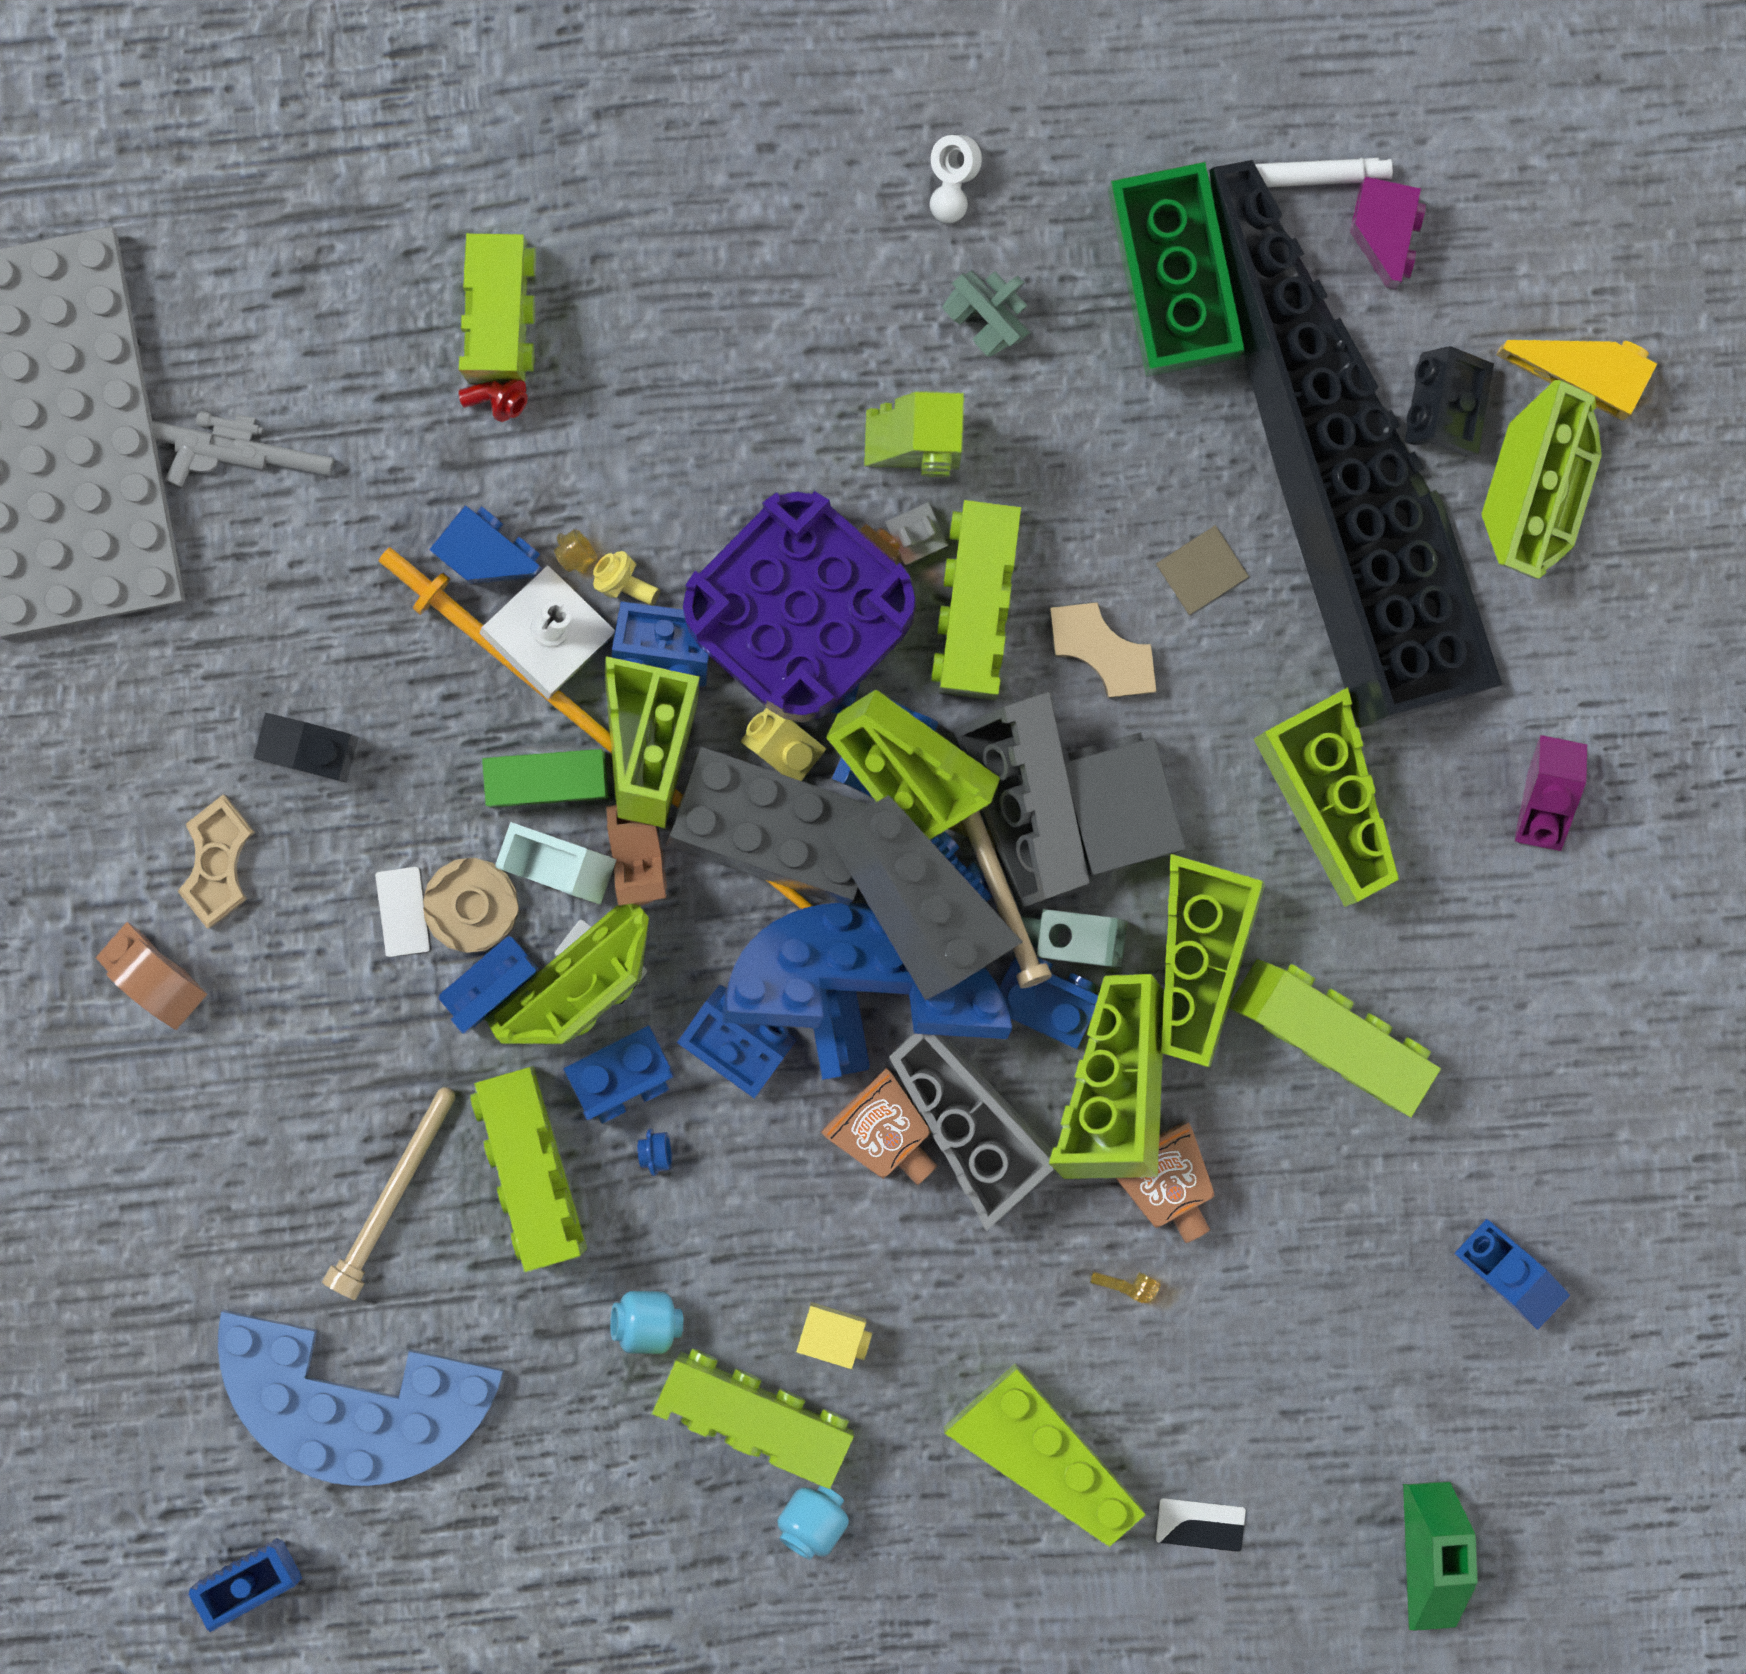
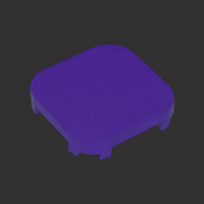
[683,491,916,722]

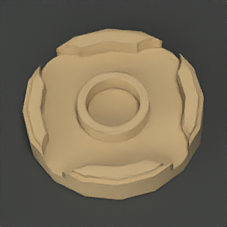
[423,858,519,953]

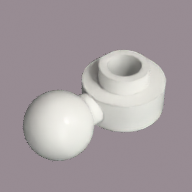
[930,135,982,223]

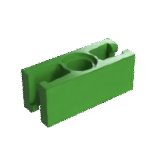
[482,749,609,808]

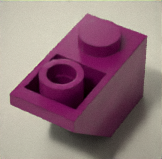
[1350,177,1426,290]
[1515,735,1587,851]

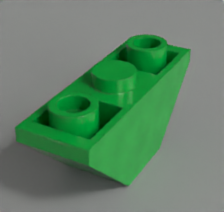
[1403,1481,1478,1631]

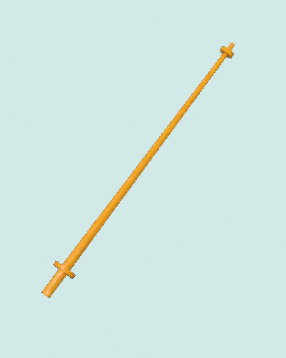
[378,547,813,909]

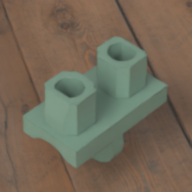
[942,270,1031,357]

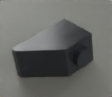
[253,712,359,783]

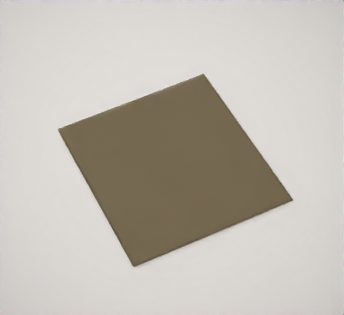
[1156,525,1249,615]

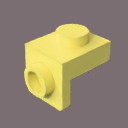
[741,708,826,781]

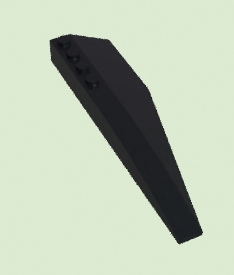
[1209,160,1502,728]

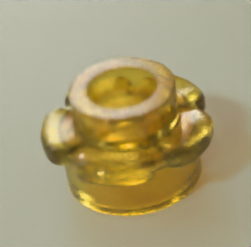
[554,529,597,574]

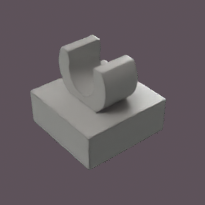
[885,502,948,567]

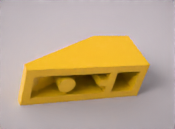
[1496,340,1657,421]

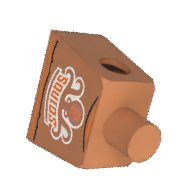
[821,1067,938,1185]
[1116,1121,1215,1243]

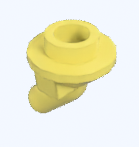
[593,551,660,606]

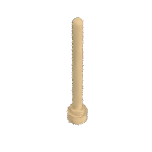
[322,1087,455,1300]

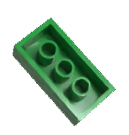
[1108,162,1244,377]

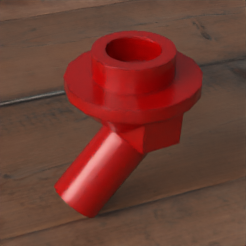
[458,379,528,422]

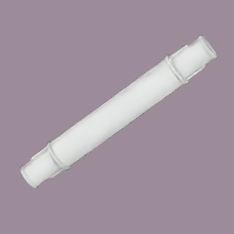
[1255,157,1392,187]

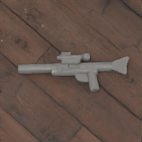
[152,411,335,488]

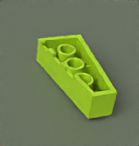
[1161,854,1265,1068]
[1228,958,1441,1118]

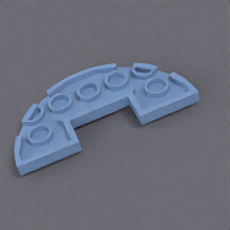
[218,1310,504,1486]

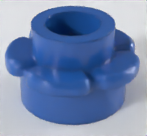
[637,1129,672,1176]

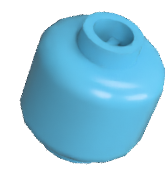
[610,1291,683,1354]
[777,1486,849,1560]

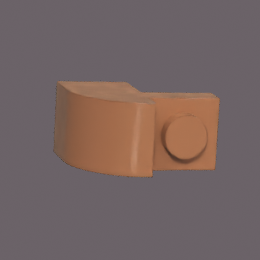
[606,805,667,906]
[96,922,207,1030]

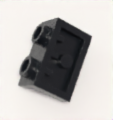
[1405,346,1494,457]

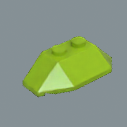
[1481,380,1602,579]
[484,904,649,1044]

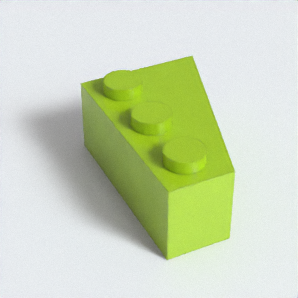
[459,233,536,384]
[864,392,964,477]
[605,656,700,828]
[826,690,1000,840]

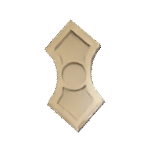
[1050,602,1156,698]
[178,795,255,929]

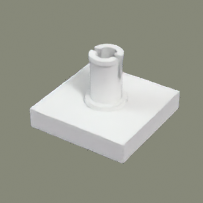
[480,565,615,699]

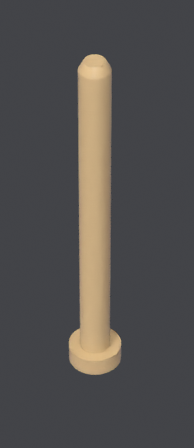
[962,810,1052,988]

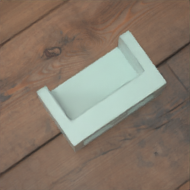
[496,822,617,905]

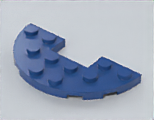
[723,903,1012,1039]

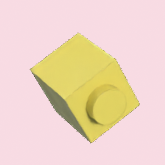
[796,1302,872,1369]

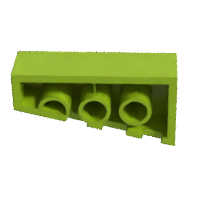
[931,500,1021,701]
[1253,687,1399,907]
[1049,974,1164,1179]
[470,1066,588,1273]
[651,1348,854,1489]
[943,1364,1146,1547]

